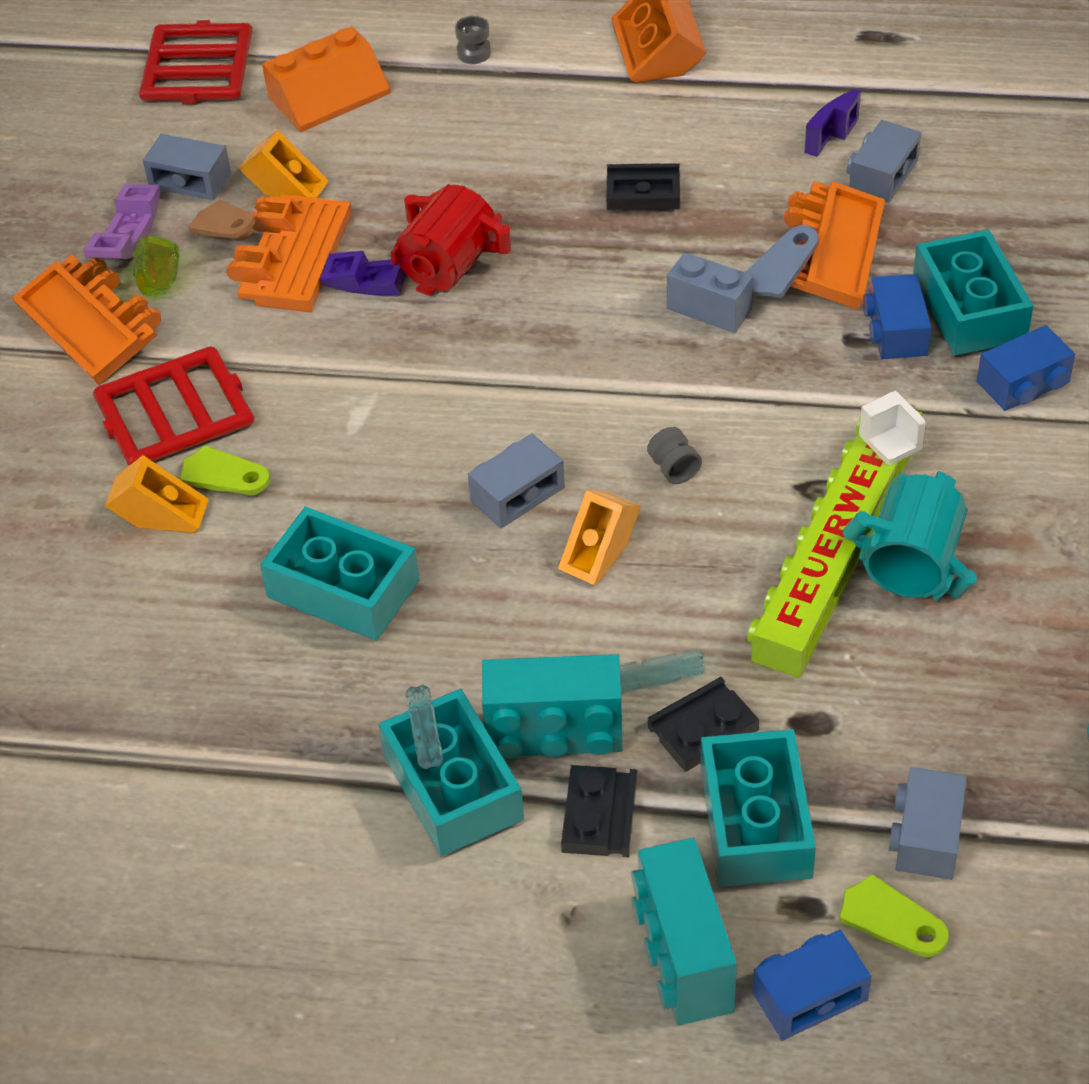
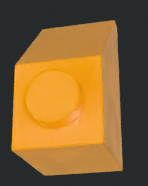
[238,130,329,198]
[105,456,209,533]
[558,490,641,585]

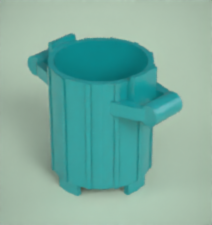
[843,471,977,601]

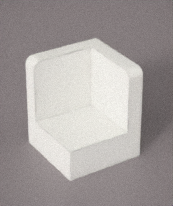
[859,390,926,465]

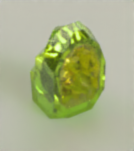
[133,236,179,298]

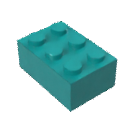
[913,229,1034,356]
[260,506,420,641]
[482,654,623,759]
[378,688,524,857]
[701,729,816,887]
[631,837,737,1026]

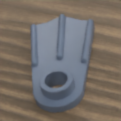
[745,225,819,299]

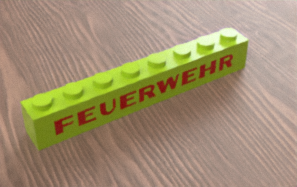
[747,399,922,679]

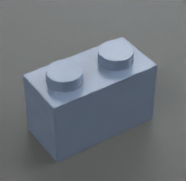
[846,119,922,203]
[143,134,231,201]
[667,252,754,333]
[468,433,565,529]
[889,767,967,880]

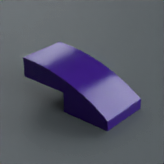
[804,89,861,157]
[320,250,406,296]

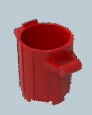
[391,184,511,296]

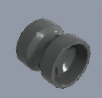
[455,16,491,64]
[647,427,702,484]

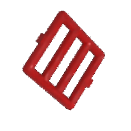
[139,20,253,104]
[93,346,255,466]

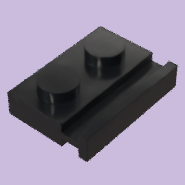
[606,163,680,211]
[648,677,759,772]
[561,765,637,858]

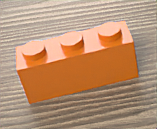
[611,0,707,83]
[262,26,391,132]

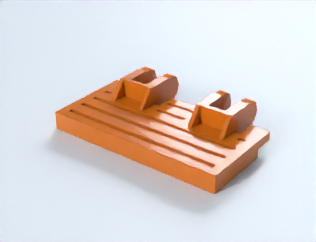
[784,181,885,310]
[225,194,352,312]
[12,254,162,385]

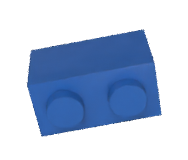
[863,274,931,359]
[976,325,1075,411]
[753,929,872,1041]

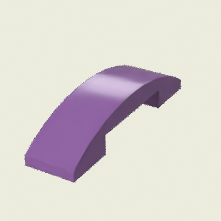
[84,184,161,259]

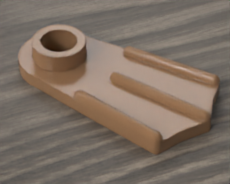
[188,200,255,241]

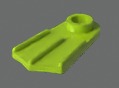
[180,446,270,496]
[840,875,949,957]

